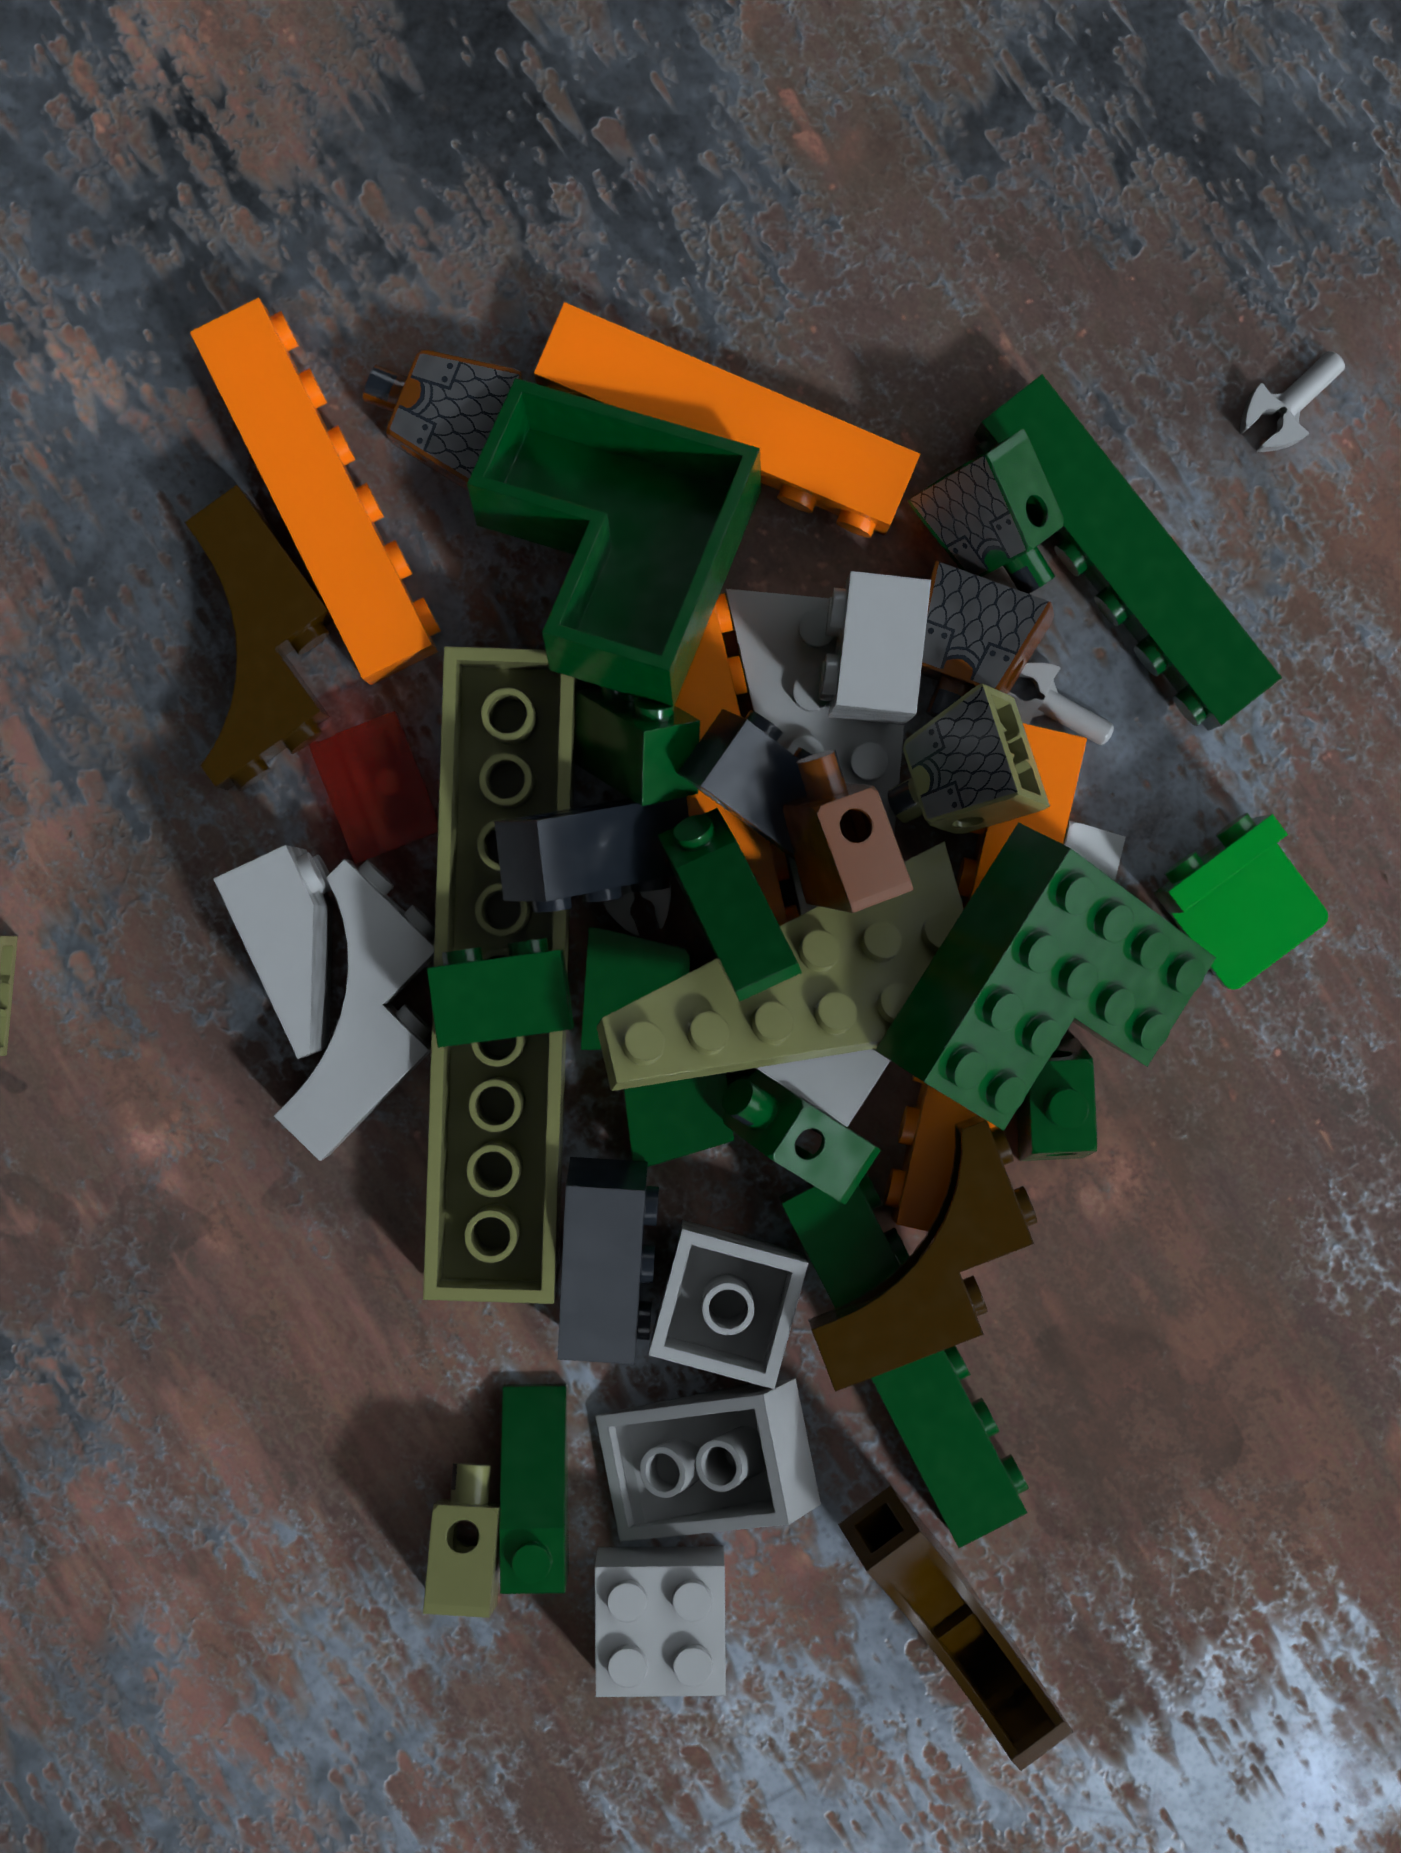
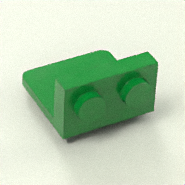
[1154,813,1328,990]

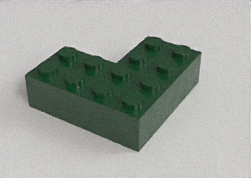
[467,378,761,707]
[875,822,1216,1131]

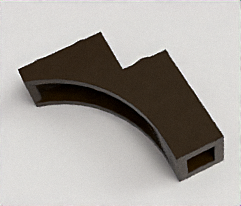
[184,485,333,791]
[808,1115,1038,1392]
[838,1485,1073,1771]

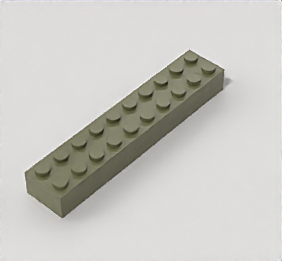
[423,647,578,1304]

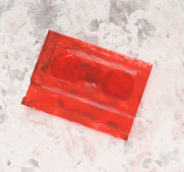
[308,711,439,864]

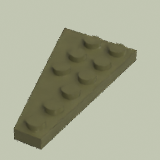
[597,841,964,1091]

